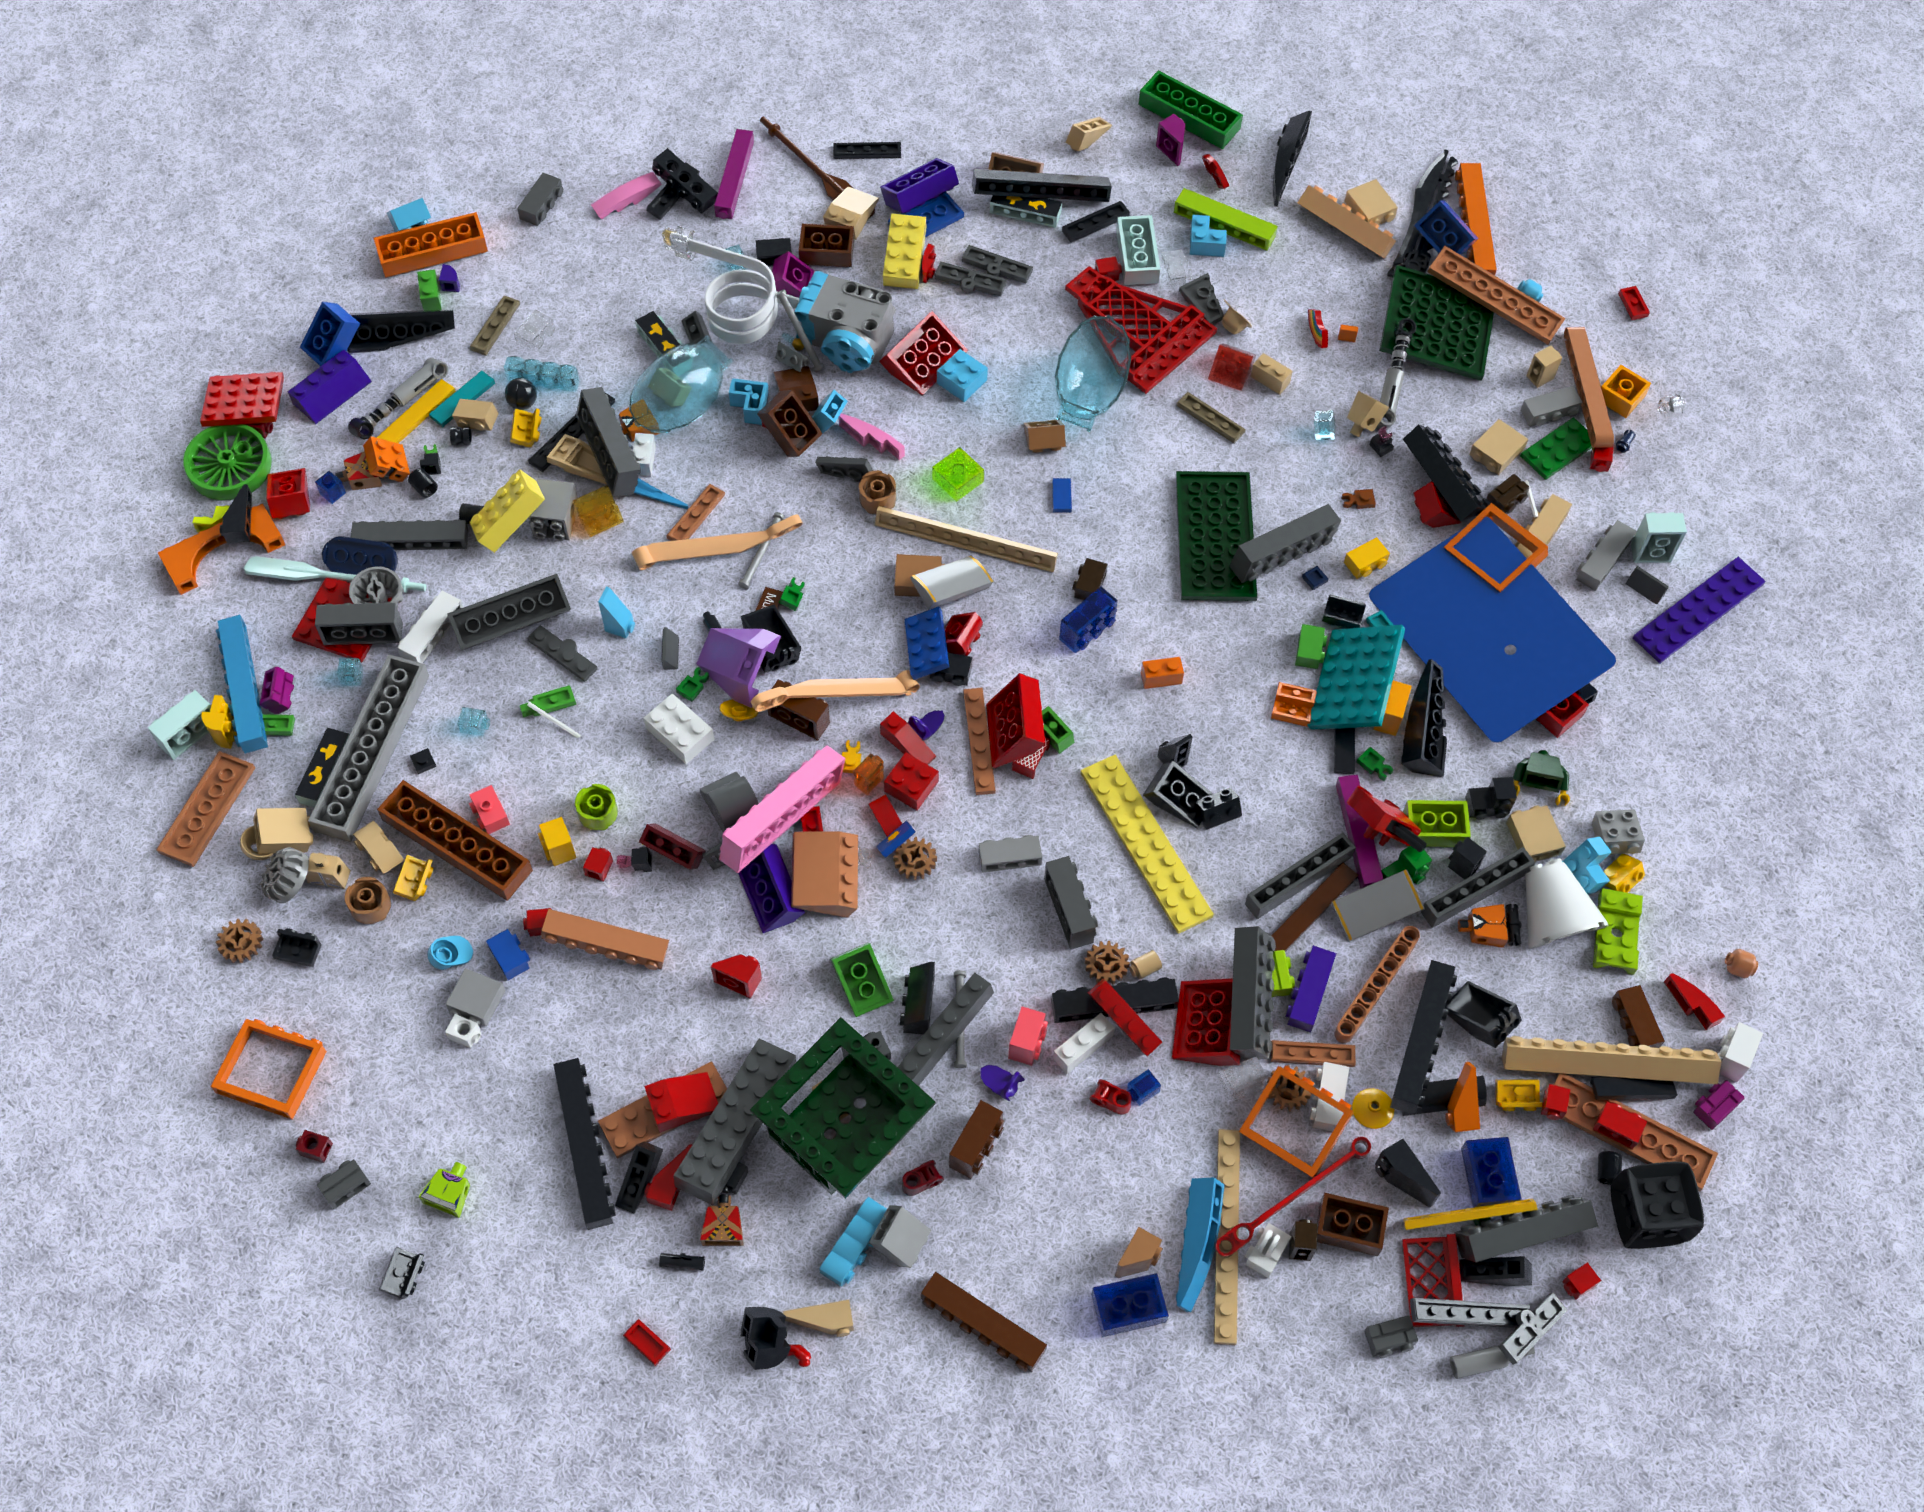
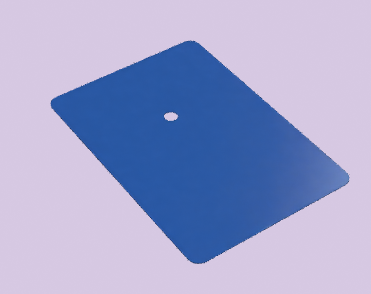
[1369,517,1616,743]

